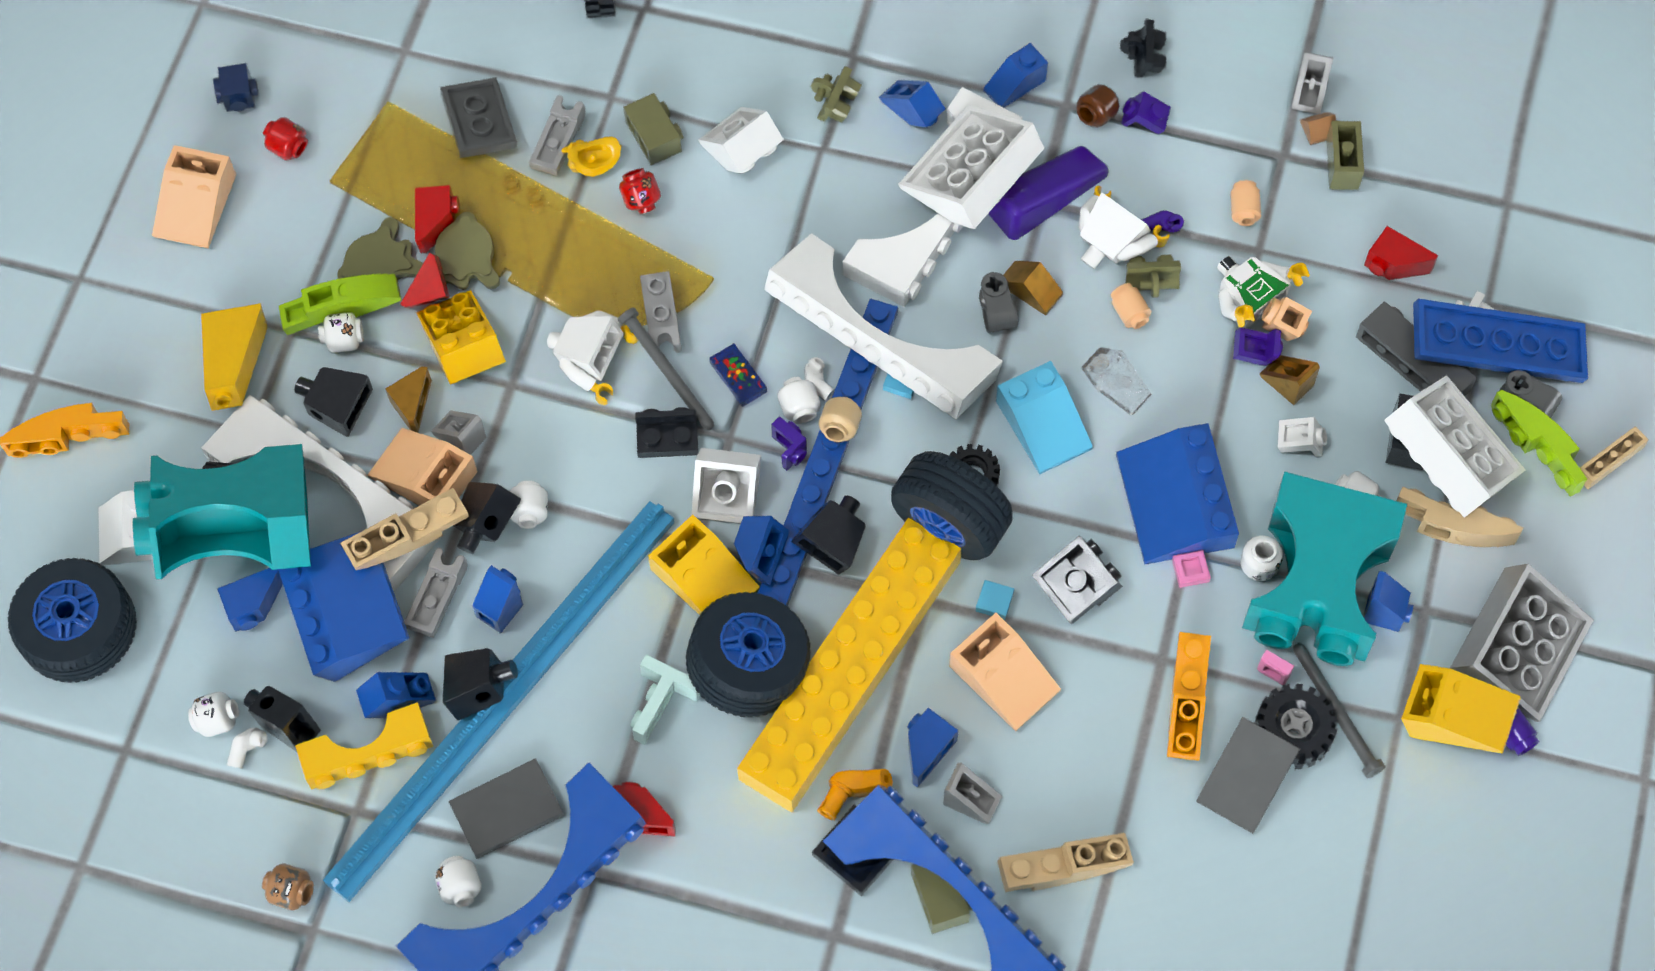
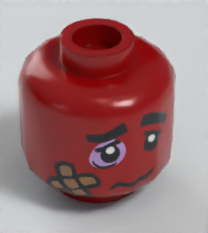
[263,117,308,160]
[619,168,661,214]

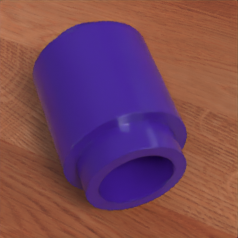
[1506,708,1540,756]

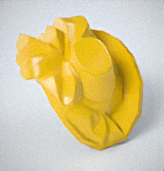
[561,136,621,176]

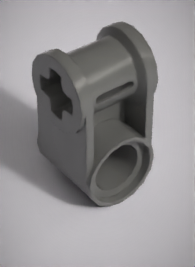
[979,272,1018,333]
[1499,370,1562,418]

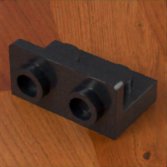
[635,407,698,458]

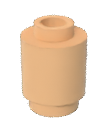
[1230,180,1261,226]
[1111,283,1151,329]

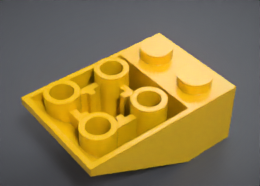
[416,290,506,385]
[648,514,760,615]
[1401,664,1521,754]

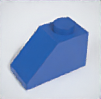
[984,43,1048,108]
[879,80,946,127]
[734,516,789,585]
[217,568,283,632]
[1363,571,1414,632]
[907,708,958,788]

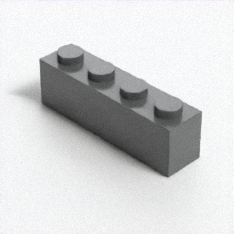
[1356,301,1477,396]

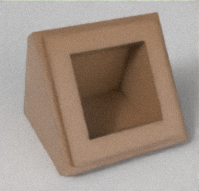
[1300,112,1336,145]

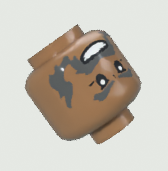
[262,863,314,911]

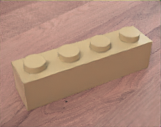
[1580,426,1649,489]

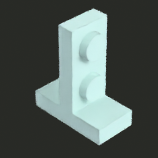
[630,655,700,745]

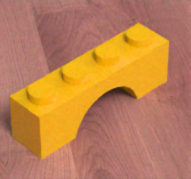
[295,702,433,790]

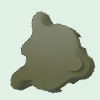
[435,212,501,290]
[337,217,423,280]

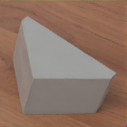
[1292,52,1333,114]
[431,410,487,455]
[943,763,1002,824]

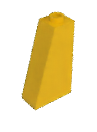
[201,303,267,411]

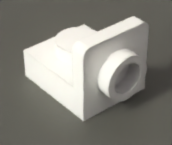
[1278,417,1327,457]

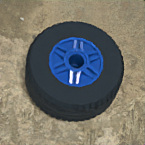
[891,451,1013,560]
[7,558,137,683]
[686,592,811,717]

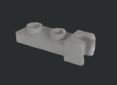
[529,95,585,176]
[640,271,682,353]
[404,548,468,638]

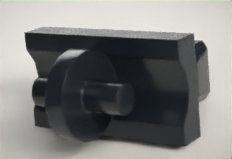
[1120,18,1166,78]

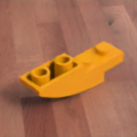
[0,403,129,458]
[1167,632,1211,761]

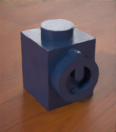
[213,63,259,112]

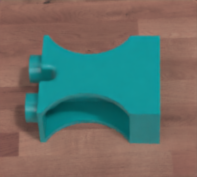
[133,444,311,580]
[1242,471,1407,666]

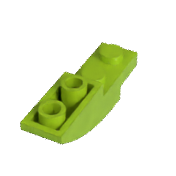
[278,274,402,335]
[1491,390,1587,497]

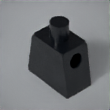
[294,367,373,437]
[453,482,521,554]
[791,495,866,575]
[442,648,518,721]
[244,686,321,752]

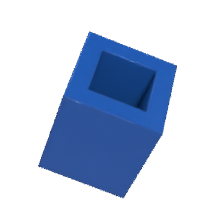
[472,565,523,634]
[356,672,436,718]

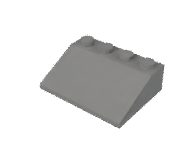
[1450,564,1594,722]

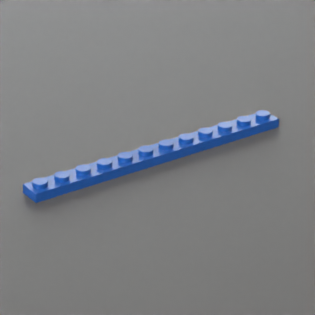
[758,298,898,606]

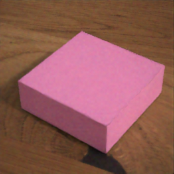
[1172,550,1211,588]
[1257,650,1294,685]

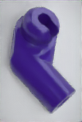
[1141,210,1184,233]

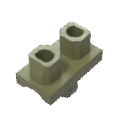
[811,66,862,122]
[1125,254,1181,298]

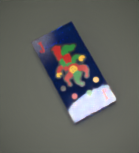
[709,343,767,407]

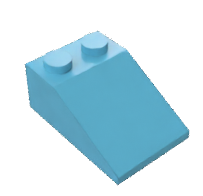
[996,361,1093,475]

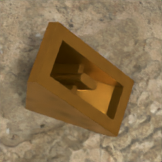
[1003,261,1063,316]
[1259,355,1320,405]
[385,366,432,433]

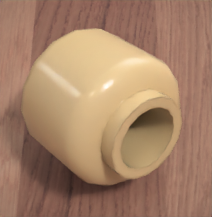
[819,397,862,443]

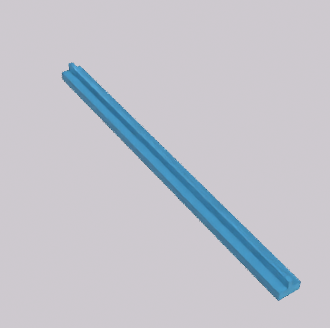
[323,501,674,902]

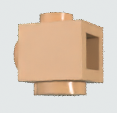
[1261,297,1312,341]

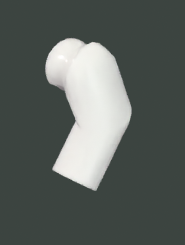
[804,357,835,401]
[227,728,268,769]

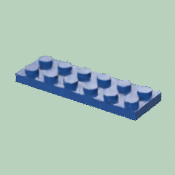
[1413,298,1588,383]

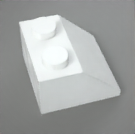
[698,107,784,173]
[691,448,761,523]
[98,490,153,566]

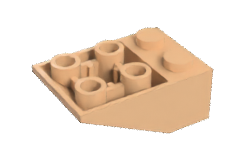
[152,145,236,248]
[367,428,478,506]
[949,613,1061,731]

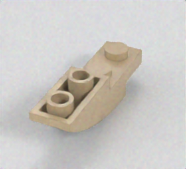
[1396,487,1523,547]
[340,488,469,571]
[997,833,1134,892]

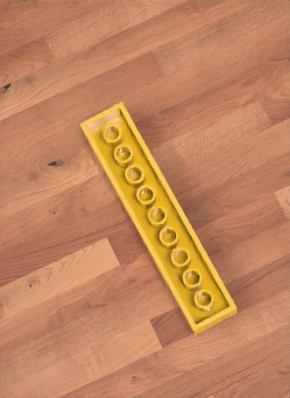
[737,518,961,813]

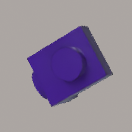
[1121,91,1171,135]
[1233,327,1283,366]
[771,416,807,471]

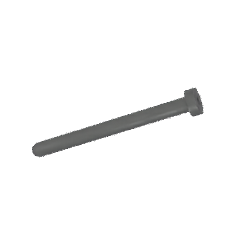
[617,307,714,431]
[1293,643,1386,778]

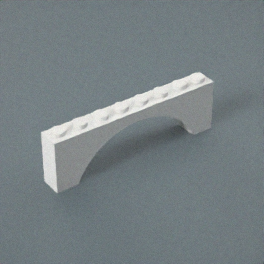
[843,87,1022,307]
[764,233,1003,419]
[201,395,440,591]

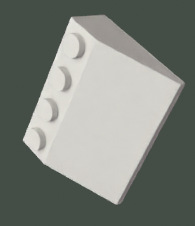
[898,105,1044,229]
[1384,375,1526,517]

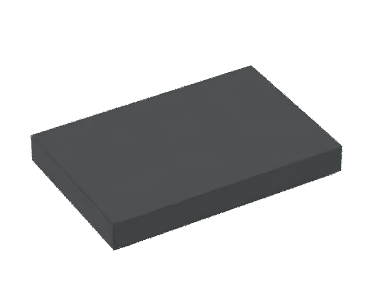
[440,77,517,158]
[1196,717,1301,834]
[448,758,564,859]

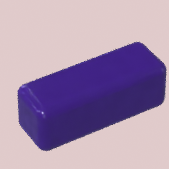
[988,146,1108,240]

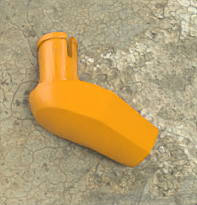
[817,769,893,821]

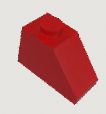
[415,185,460,253]
[1364,226,1438,280]
[613,782,676,836]

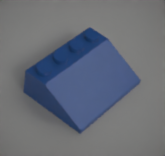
[1116,423,1239,565]
[278,531,410,682]

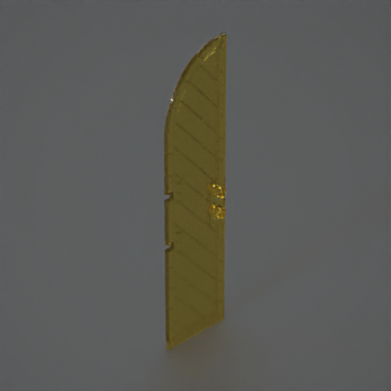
[330,101,715,326]

